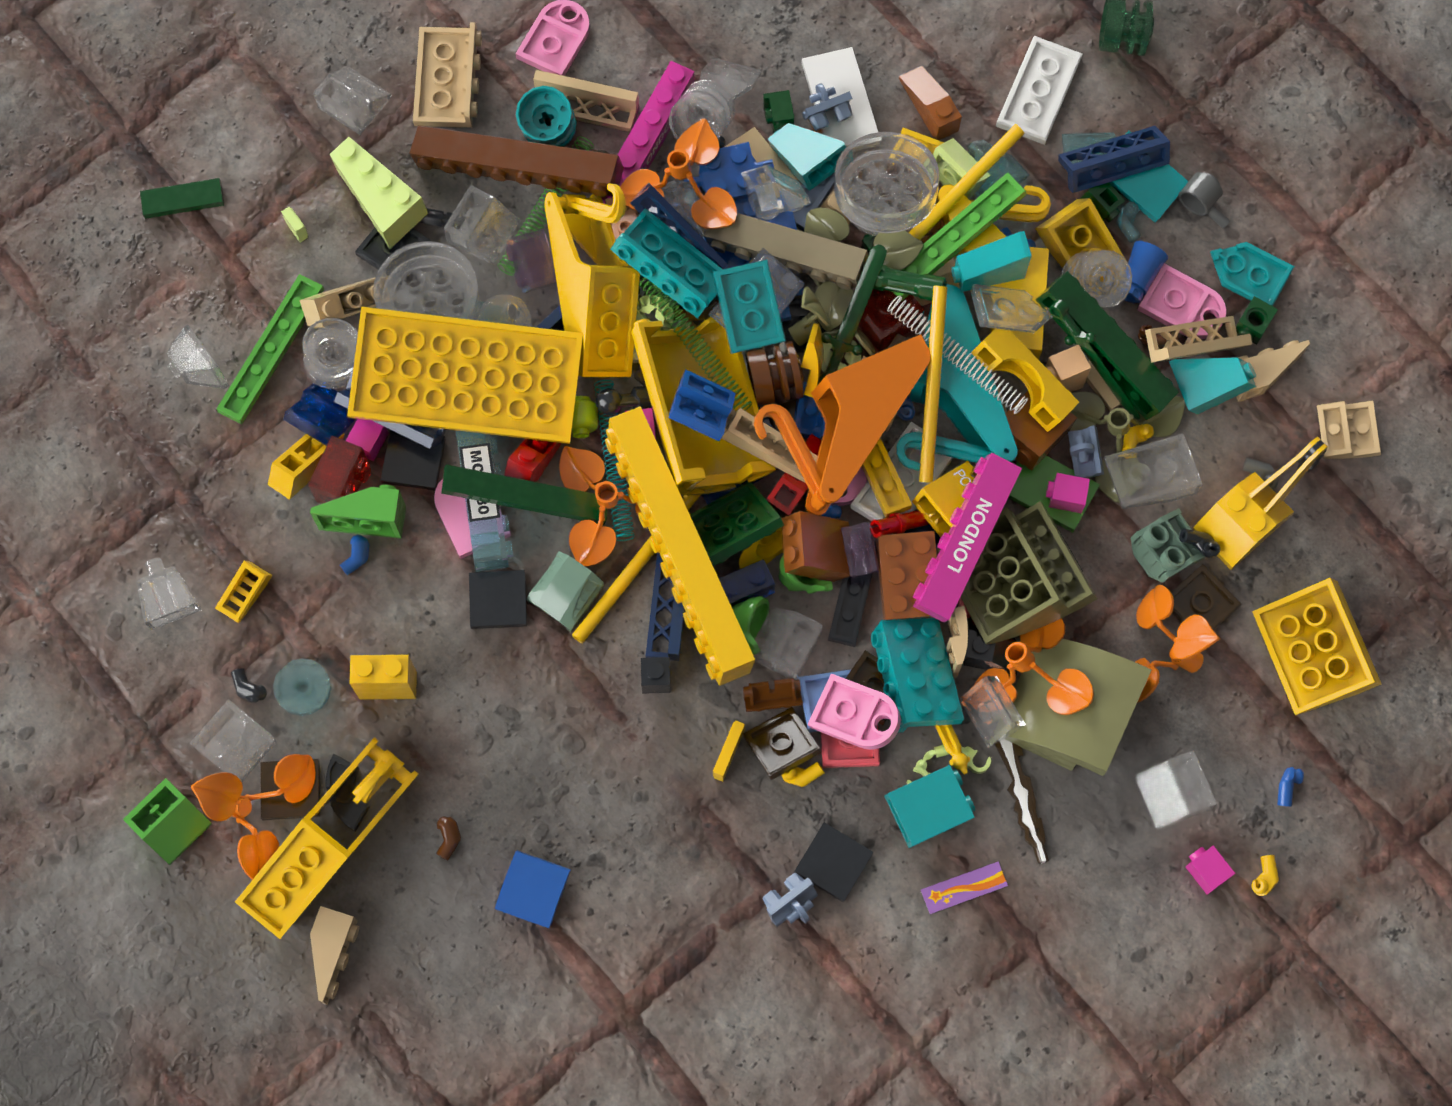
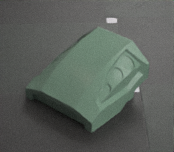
[1131,508,1206,583]
[526,551,604,632]

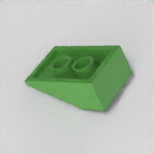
[310,485,406,538]

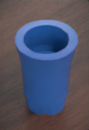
[1116,241,1168,304]

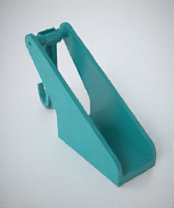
[896,284,1017,471]

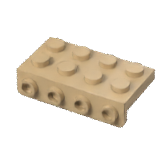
[413,22,482,128]

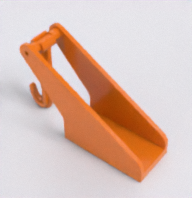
[754,334,931,516]

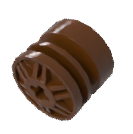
[745,341,804,407]

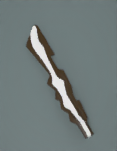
[991,724,1049,864]

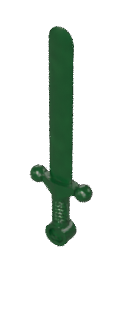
[819,244,887,382]
[1049,299,1140,420]

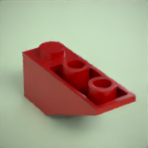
[766,434,822,516]
[504,439,561,482]

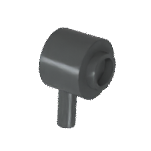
[1178,172,1230,229]

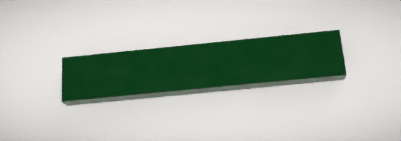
[441,464,607,525]

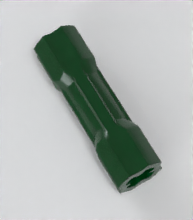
[863,264,947,301]

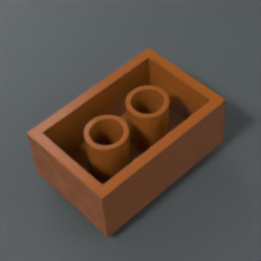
[876,531,937,620]

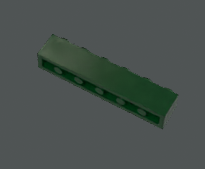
[1035,270,1179,420]

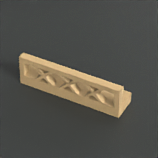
[533,70,639,132]
[1145,316,1252,363]

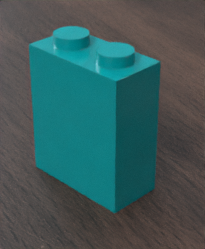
[884,765,976,848]

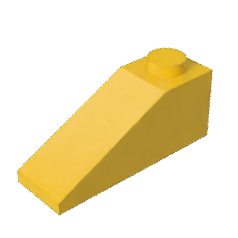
[268,420,345,500]

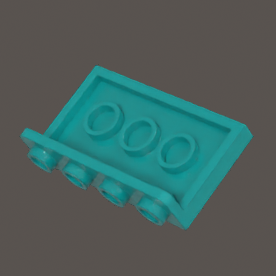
[610,208,723,319]
[871,618,964,733]

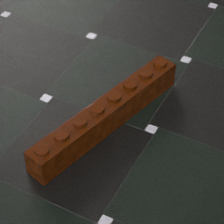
[409,125,624,197]

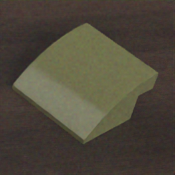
[936,502,1098,645]
[994,639,1152,776]

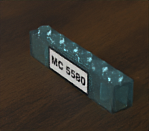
[455,430,513,572]

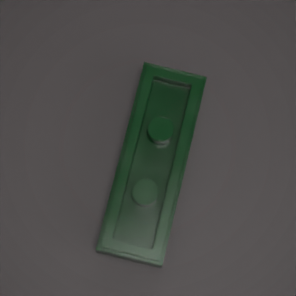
[140,178,224,219]

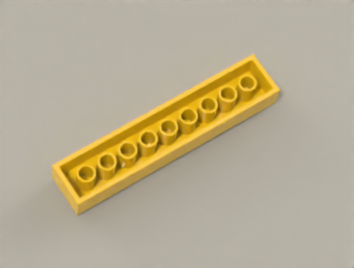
[605,406,755,686]

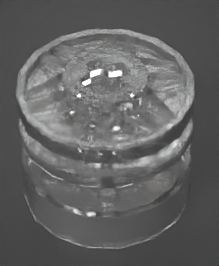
[669,80,735,140]
[1062,250,1132,308]
[302,318,358,389]

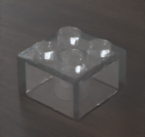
[190,699,277,782]

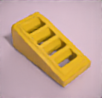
[215,560,272,623]

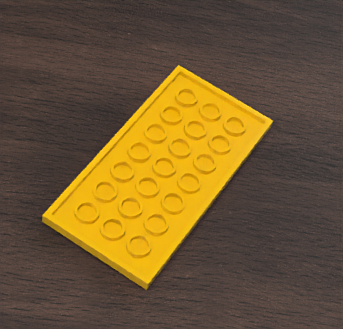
[347,307,583,444]

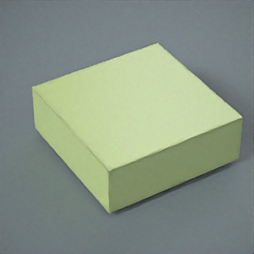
[281,207,308,243]

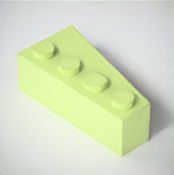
[330,137,428,249]

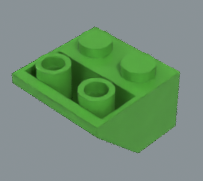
[123,778,212,865]

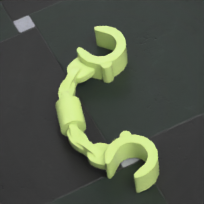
[906,745,991,784]

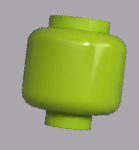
[571,396,598,438]

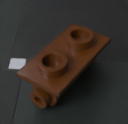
[743,678,803,712]

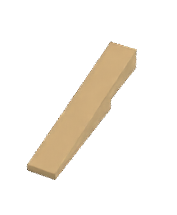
[721,408,818,483]

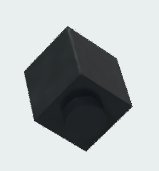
[641,657,671,694]

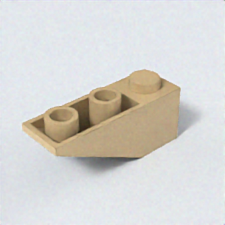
[300,275,391,326]
[1236,340,1310,402]
[310,906,359,1005]

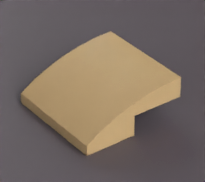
[1317,401,1381,459]
[946,606,968,678]

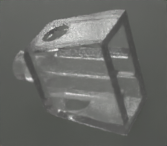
[137,558,201,630]

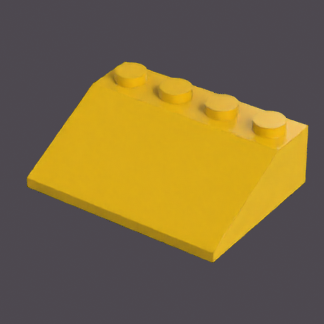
[1252,578,1381,715]

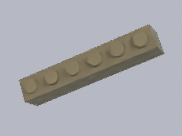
[704,213,869,290]

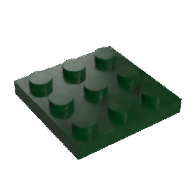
[690,482,785,566]

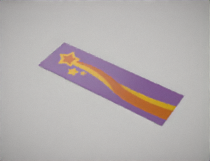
[921,862,1008,914]

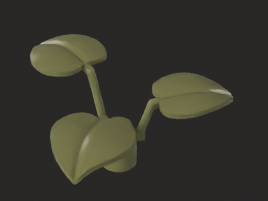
[804,208,923,332]
[788,279,876,356]
[1070,392,1186,503]

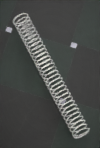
[887,295,1028,414]

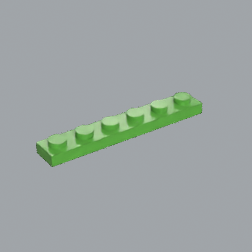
[892,172,1027,301]
[217,274,324,424]

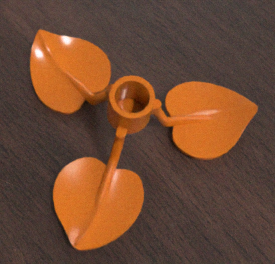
[620,118,737,229]
[559,446,683,567]
[1135,585,1220,703]
[965,618,1094,715]
[191,754,316,880]

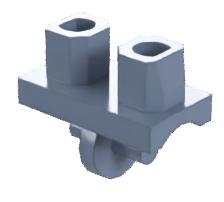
[802,83,853,131]
[1068,426,1104,478]
[763,873,818,927]

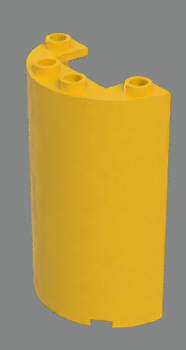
[631,314,776,495]

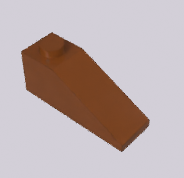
[899,66,962,140]

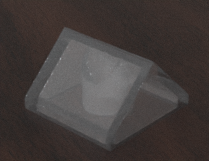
[960,676,1026,748]

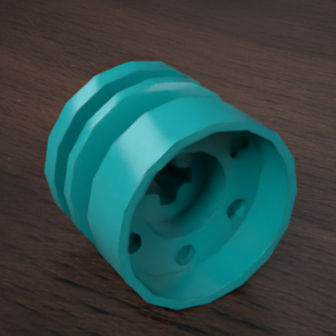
[516,86,577,147]

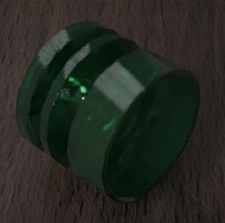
[1099,0,1154,56]

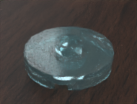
[273,658,332,716]

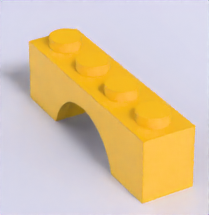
[971,323,1079,432]

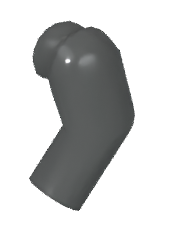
[1242,457,1279,489]

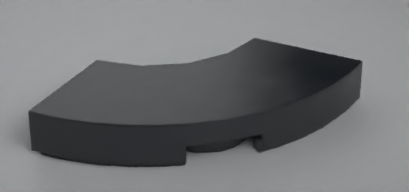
[326,754,370,832]

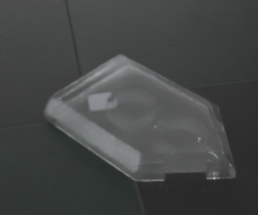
[971,284,1053,333]

